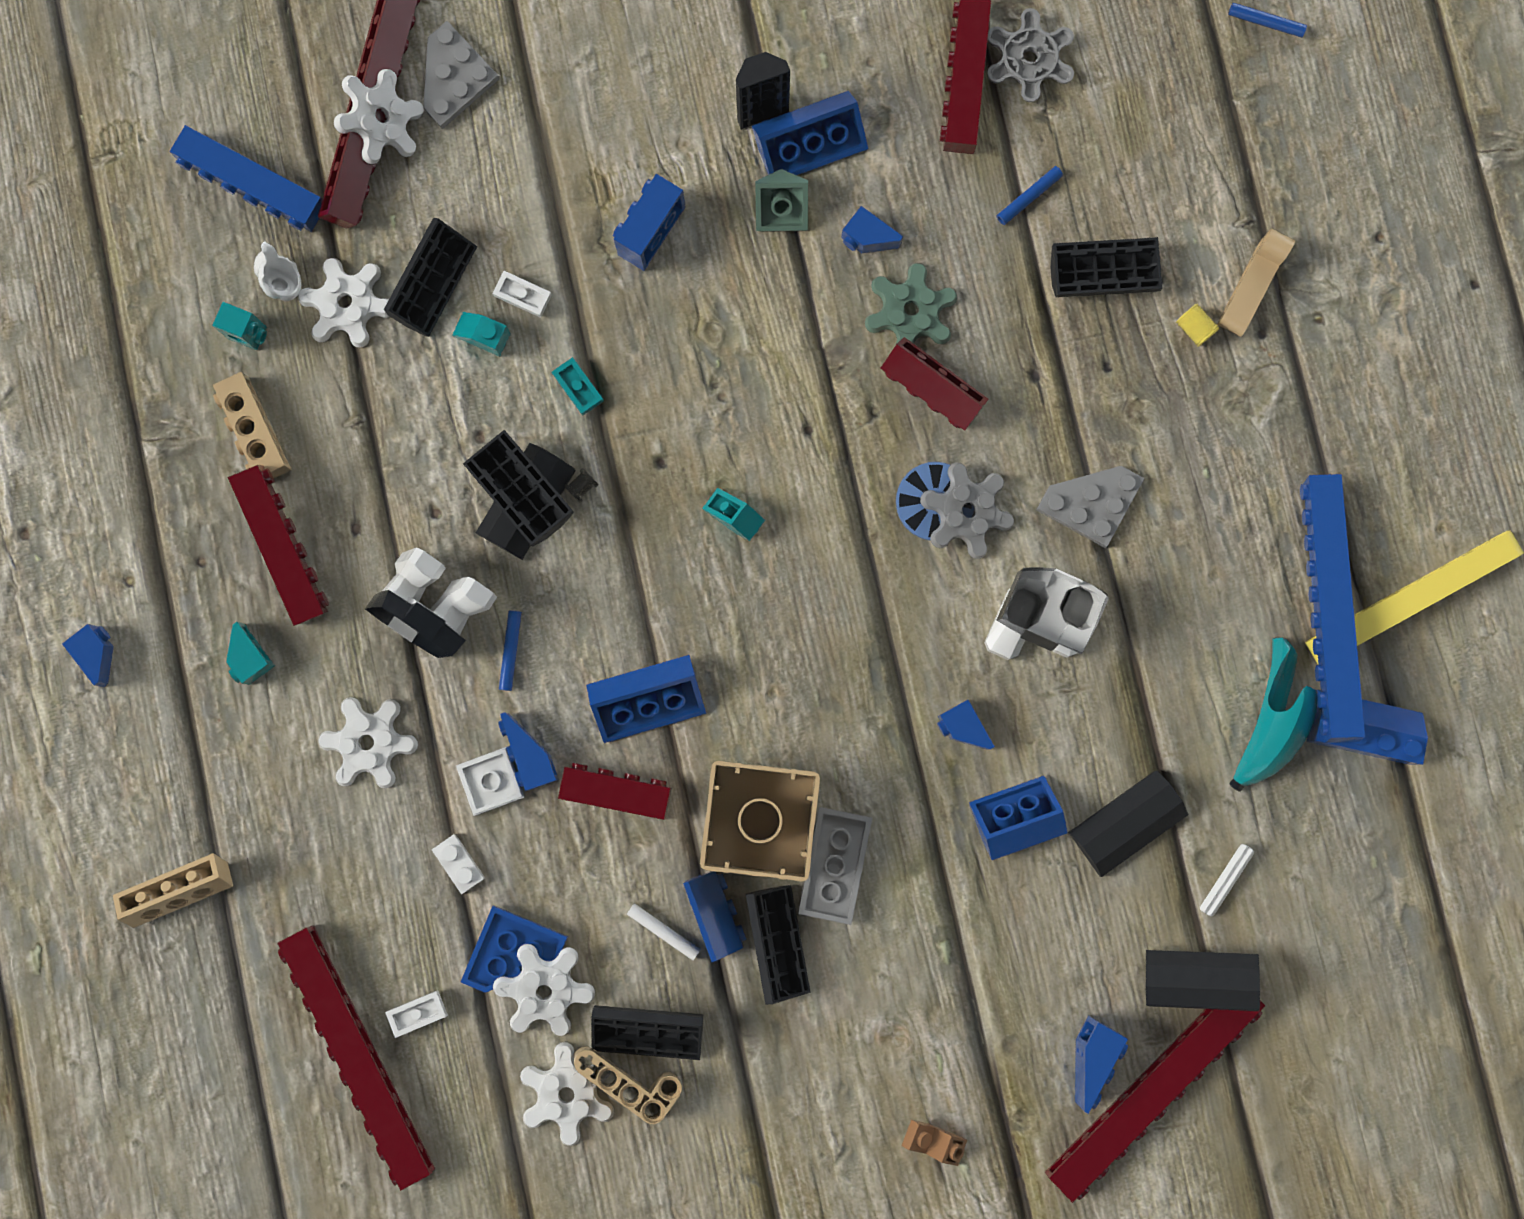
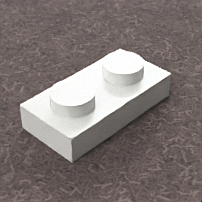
[492,271,552,318]
[432,834,485,894]
[385,990,448,1038]

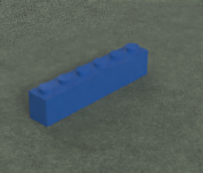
[169,125,322,232]

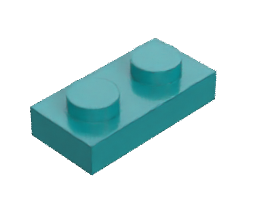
[551,357,604,416]

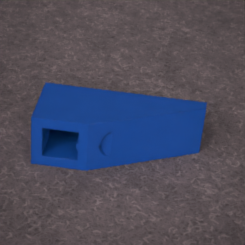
[498,712,559,791]

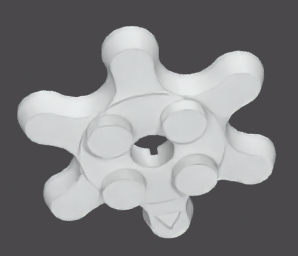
[334,69,424,164]
[298,258,390,348]
[318,697,418,788]
[493,944,595,1036]
[520,1042,614,1146]

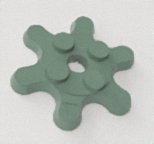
[865,263,957,345]

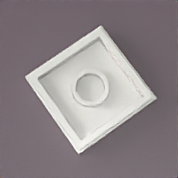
[456,747,525,816]

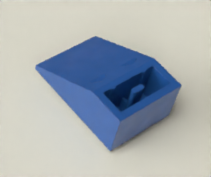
[1075,1015,1128,1114]

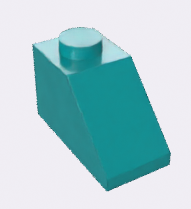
[452,312,511,357]
[702,488,765,541]
[226,622,275,685]

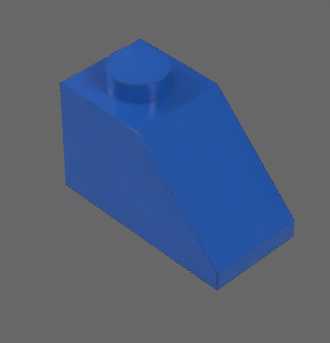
[841,206,903,253]
[62,624,113,687]
[937,700,995,750]

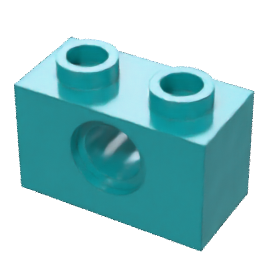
[212,302,267,350]

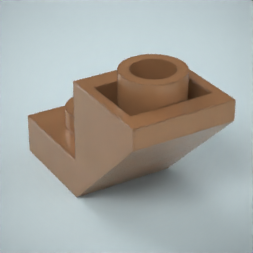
[902,1120,967,1166]

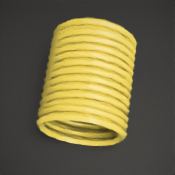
[1176,304,1219,347]

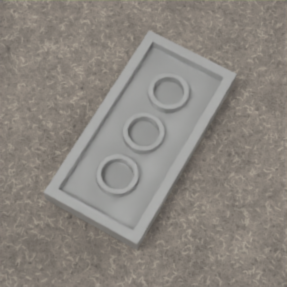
[798,807,872,925]

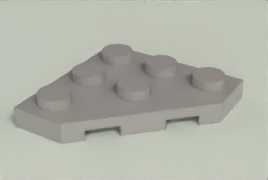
[423,21,500,129]
[1036,466,1144,548]

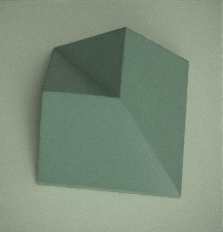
[755,169,808,231]

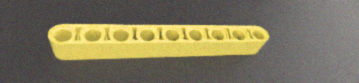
[1305,530,1524,664]

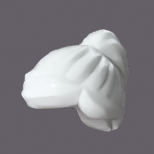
[254,242,301,302]

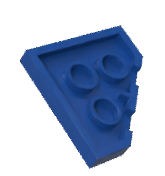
[461,905,568,993]

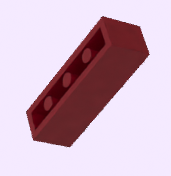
[880,337,989,431]
[558,763,672,820]

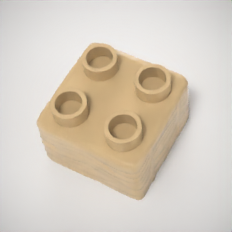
[700,761,820,882]

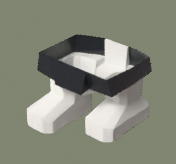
[365,547,497,658]
[984,567,1109,660]

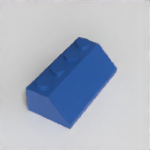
[752,91,869,175]
[586,655,707,743]
[1306,690,1428,765]

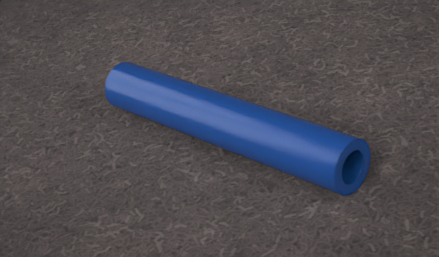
[1228,2,1307,38]
[996,166,1063,225]
[499,610,522,691]

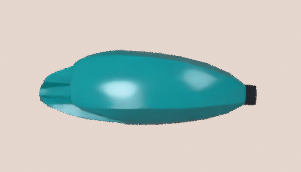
[1229,637,1317,792]

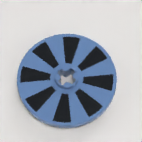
[896,462,974,541]

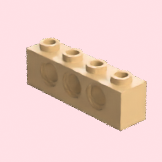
[213,372,292,478]
[113,853,233,928]

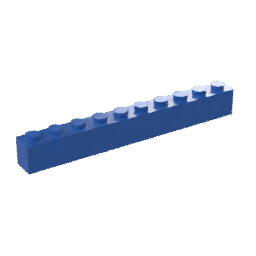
[1300,474,1365,743]

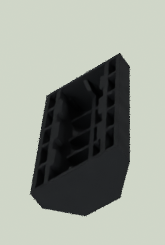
[736,52,790,130]
[384,218,478,337]
[1050,237,1162,297]
[463,430,574,547]
[475,443,576,560]
[1068,771,1189,877]
[746,885,811,1005]
[1146,950,1260,1011]
[591,1005,704,1060]

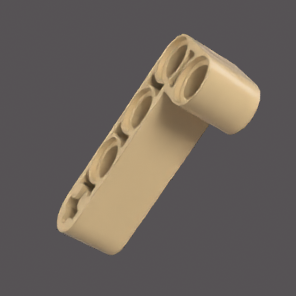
[1217,228,1295,337]
[574,1046,682,1124]

